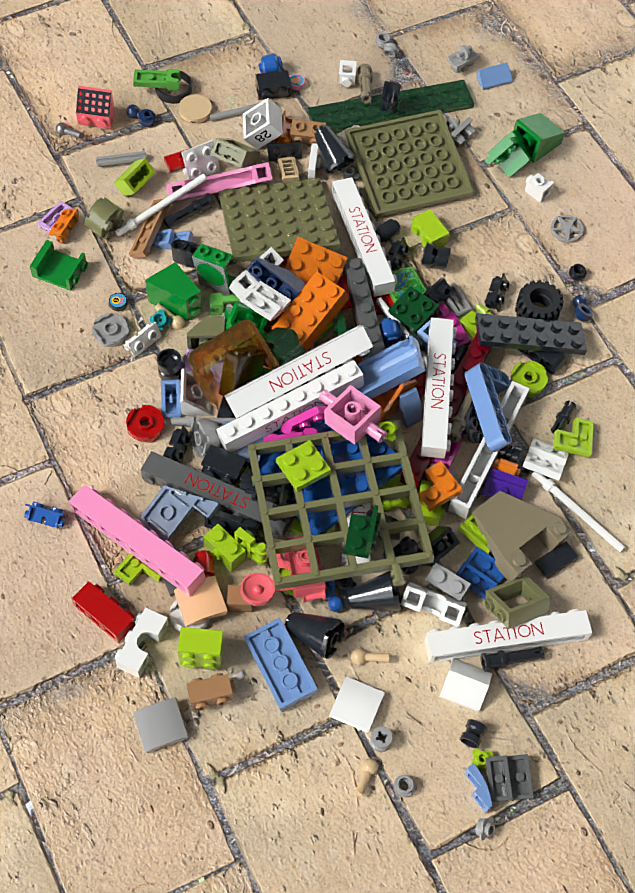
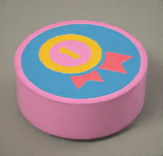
[290,74,305,90]

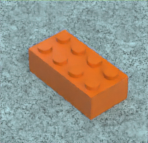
[271,271,348,354]

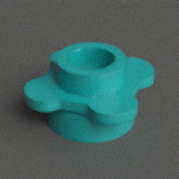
[150,309,171,331]

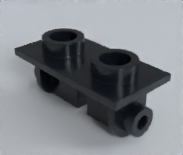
[267,142,302,161]
[386,237,409,271]
[484,273,509,312]
[163,426,192,463]
[272,483,295,522]

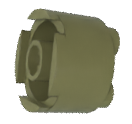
[84,197,124,240]

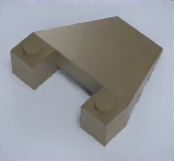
[472,491,572,581]

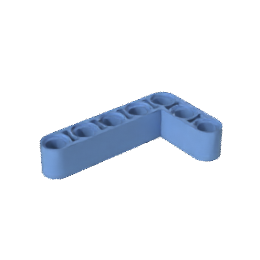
[465,363,512,452]

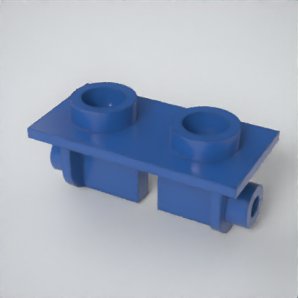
[24,501,68,529]

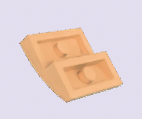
[174,576,227,627]

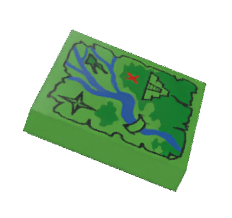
[389,266,426,303]

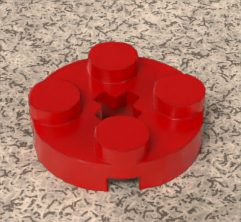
[126,405,165,443]

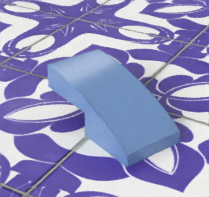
[153,229,193,250]
[399,387,422,428]
[464,763,492,813]

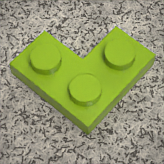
[553,417,594,458]
[114,553,163,586]

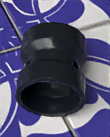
[497,444,522,463]
[460,719,487,749]

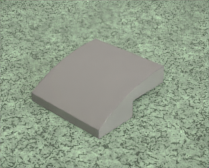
[133,697,189,753]

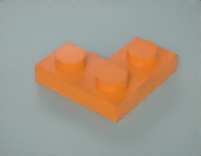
[418,461,463,512]

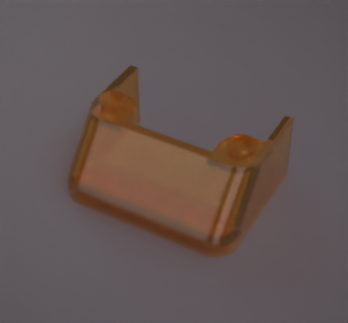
[188,319,279,407]

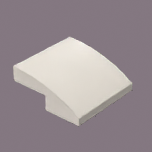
[240,281,291,321]
[522,438,569,481]
[329,676,385,733]

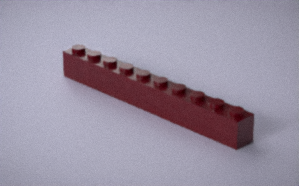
[400,333,492,490]

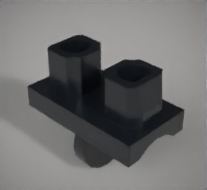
[379,80,401,113]
[423,277,453,306]
[240,469,276,501]

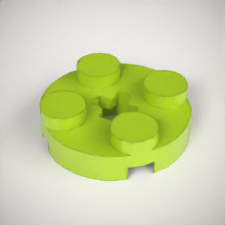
[510,361,548,398]

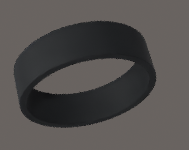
[156,70,192,104]

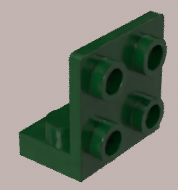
[388,286,439,336]
[344,505,381,559]

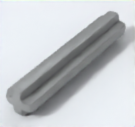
[96,151,147,167]

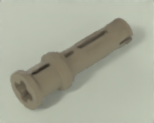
[357,64,372,104]
[447,389,474,443]

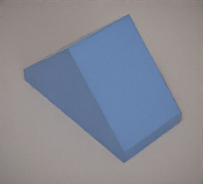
[161,379,181,417]

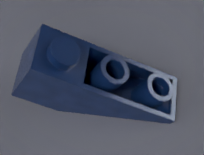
[246,257,306,303]

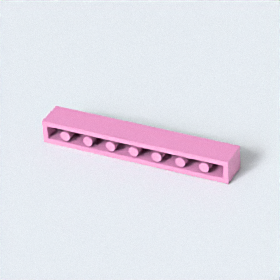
[69,485,206,597]

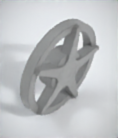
[551,215,583,243]

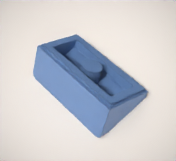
[477,63,513,90]

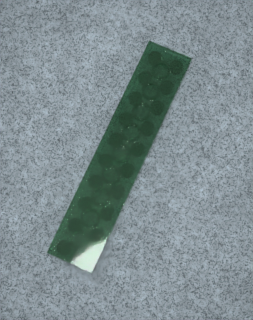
[307,80,474,133]

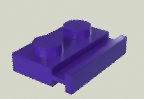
[482,468,528,500]

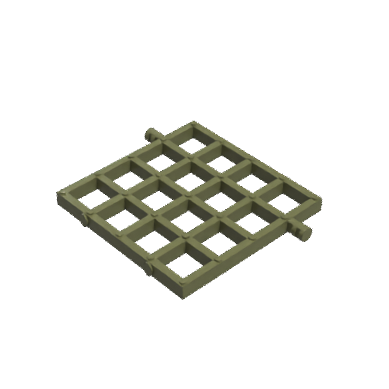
[248,420,434,590]

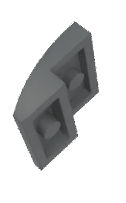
[485,754,534,802]

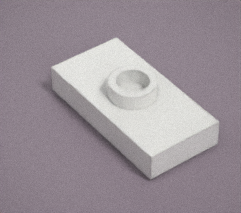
[308,143,320,179]

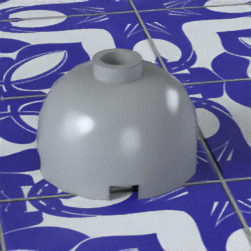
[190,418,222,457]

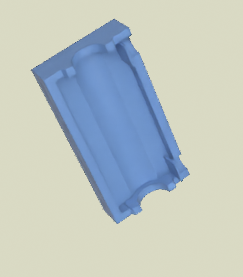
[357,335,425,399]
[243,618,319,712]

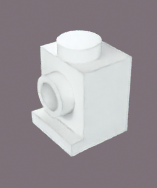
[338,60,357,87]
[525,173,554,202]

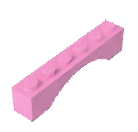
[165,162,272,203]

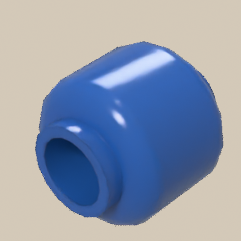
[258,53,283,73]
[379,318,402,346]

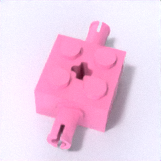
[319,385,387,445]

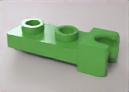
[133,69,181,91]
[209,293,243,315]

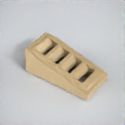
[278,157,300,183]

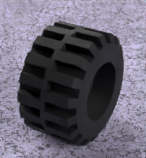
[515,280,564,320]

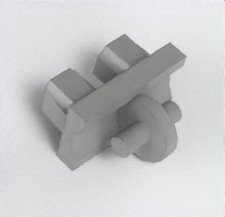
[447,45,480,73]
[447,117,476,147]

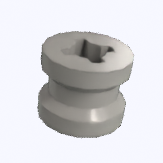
[370,726,392,752]

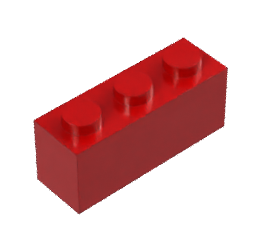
[72,581,135,644]

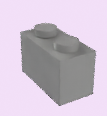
[425,563,472,601]

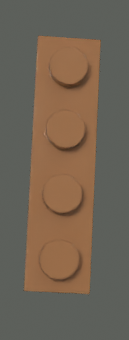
[129,199,171,258]

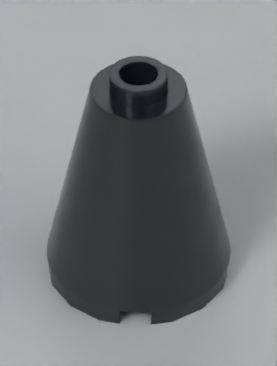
[314,125,357,175]
[345,571,402,611]
[285,612,345,659]

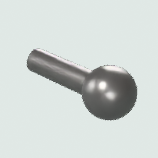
[55,122,84,139]

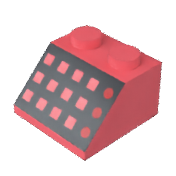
[76,86,115,129]

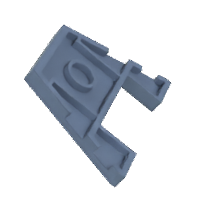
[140,485,221,552]

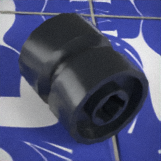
[421,243,451,271]
[157,348,182,380]

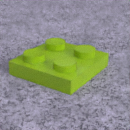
[276,440,331,492]

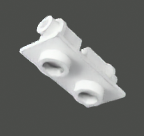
[124,322,162,358]

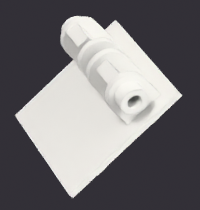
[182,140,220,180]

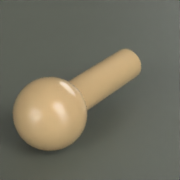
[155,303,185,330]
[351,648,390,665]
[355,759,379,797]

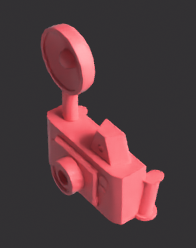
[240,535,326,606]

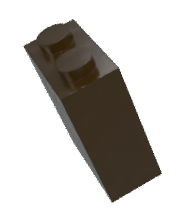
[219,345,265,397]

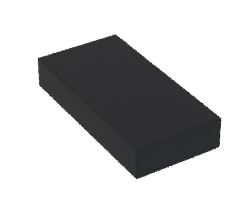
[535,541,579,579]

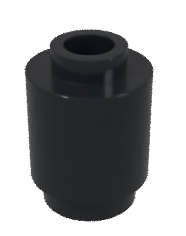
[375,219,401,243]

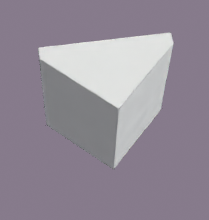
[180,369,212,416]
[439,659,492,712]

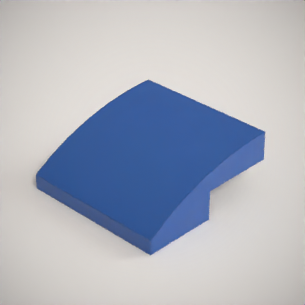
[456,547,504,600]

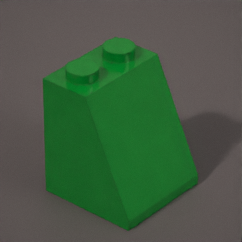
[513,113,565,163]
[145,262,202,321]

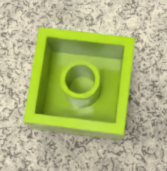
[178,627,224,670]

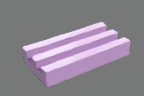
[37,201,73,232]

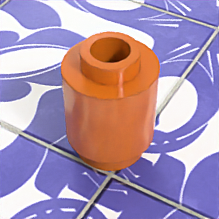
[492,458,521,476]

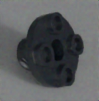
[462,405,484,443]
[383,536,419,575]

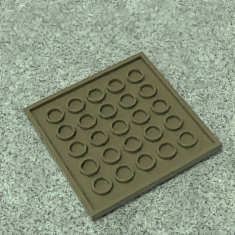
[345,110,474,218]
[218,178,340,263]

